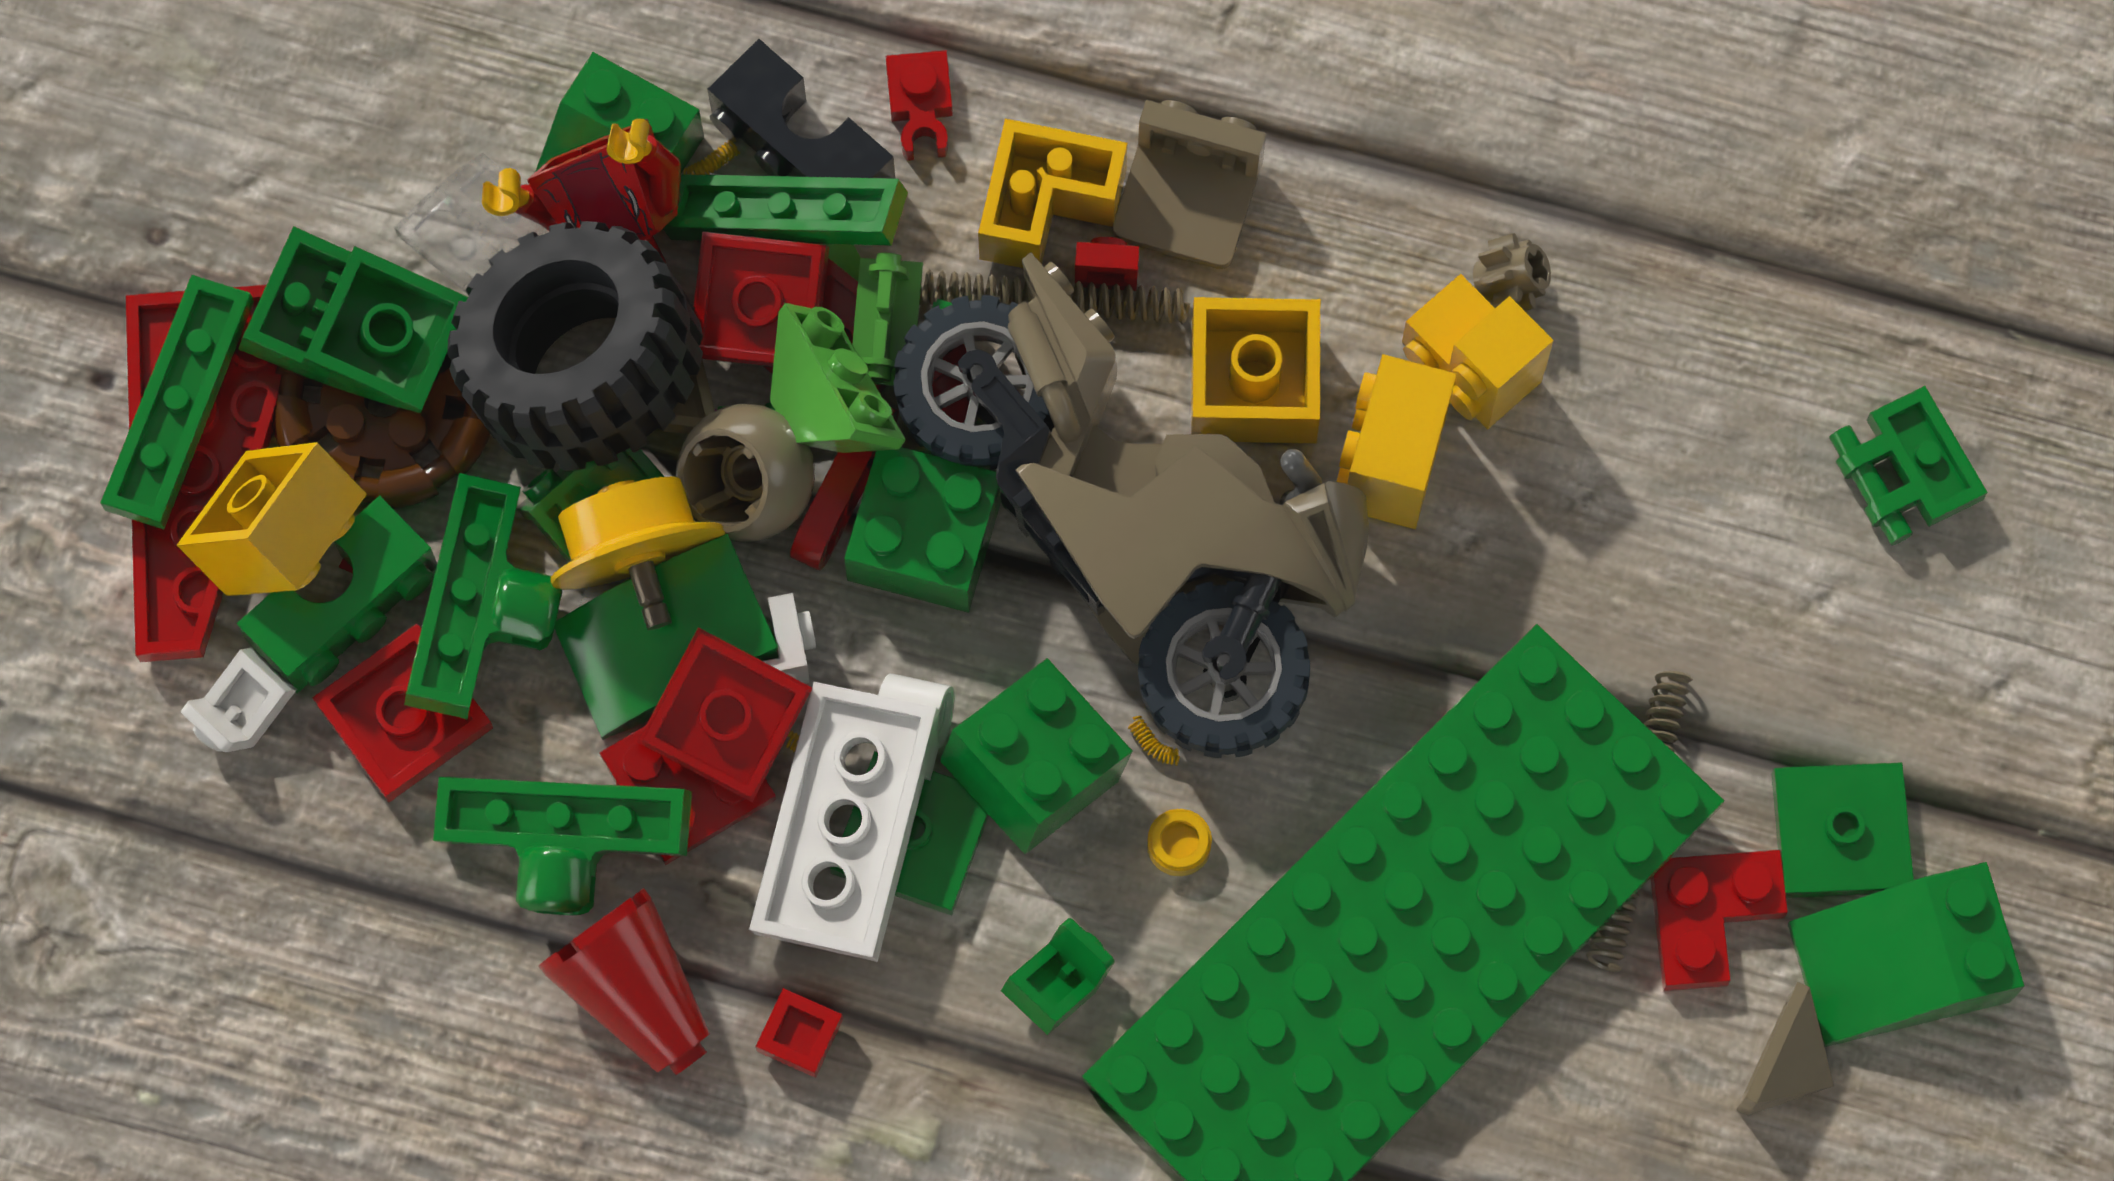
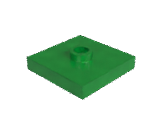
[830,751,989,916]
[1771,762,1914,898]

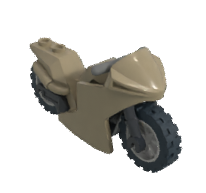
[893,253,1369,758]

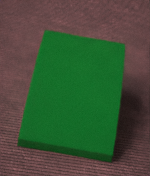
[238,226,468,413]
[554,534,778,740]

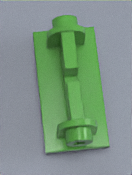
[852,252,923,386]

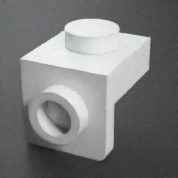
[763,593,816,683]
[181,648,297,752]

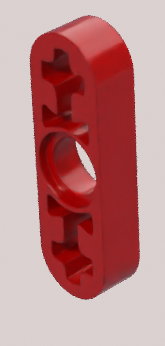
[790,407,899,571]

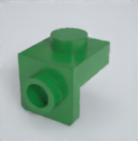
[1001,918,1115,1035]

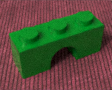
[236,495,437,693]

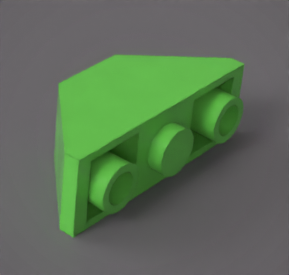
[770,303,906,453]

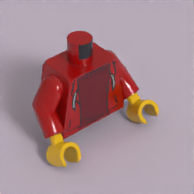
[482,119,681,263]

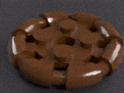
[272,366,490,509]

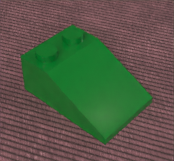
[1788,862,2025,1047]

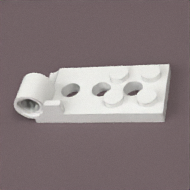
[749,673,955,962]

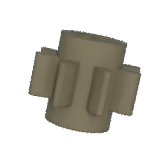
[1473,233,1551,311]

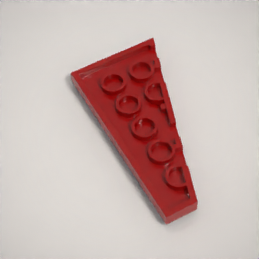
[125,285,281,662]

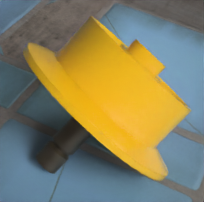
[550,476,725,630]

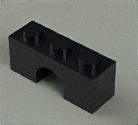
[707,39,896,179]

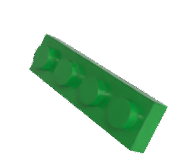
[663,174,908,246]
[100,275,254,529]

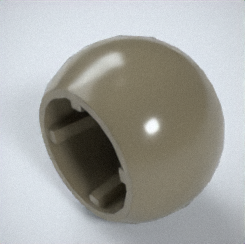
[676,404,815,542]

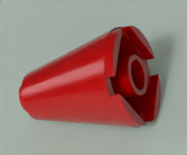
[538,888,710,1076]

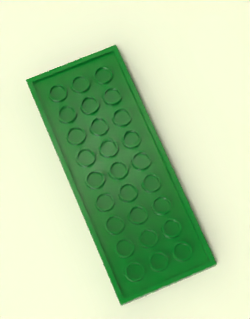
[1082,624,1725,1181]

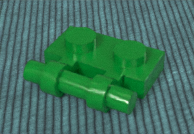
[1829,386,1988,546]

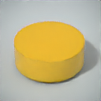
[1147,809,1212,876]

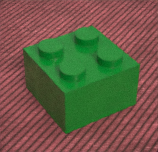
[844,447,1001,613]
[940,658,1133,854]

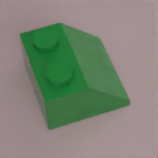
[535,52,704,173]

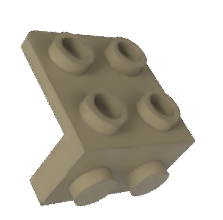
[1113,100,1266,269]

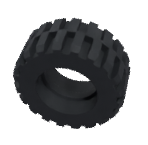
[447,221,703,470]

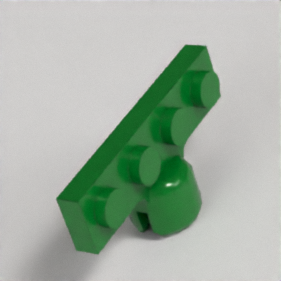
[404,473,563,719]
[433,777,692,916]

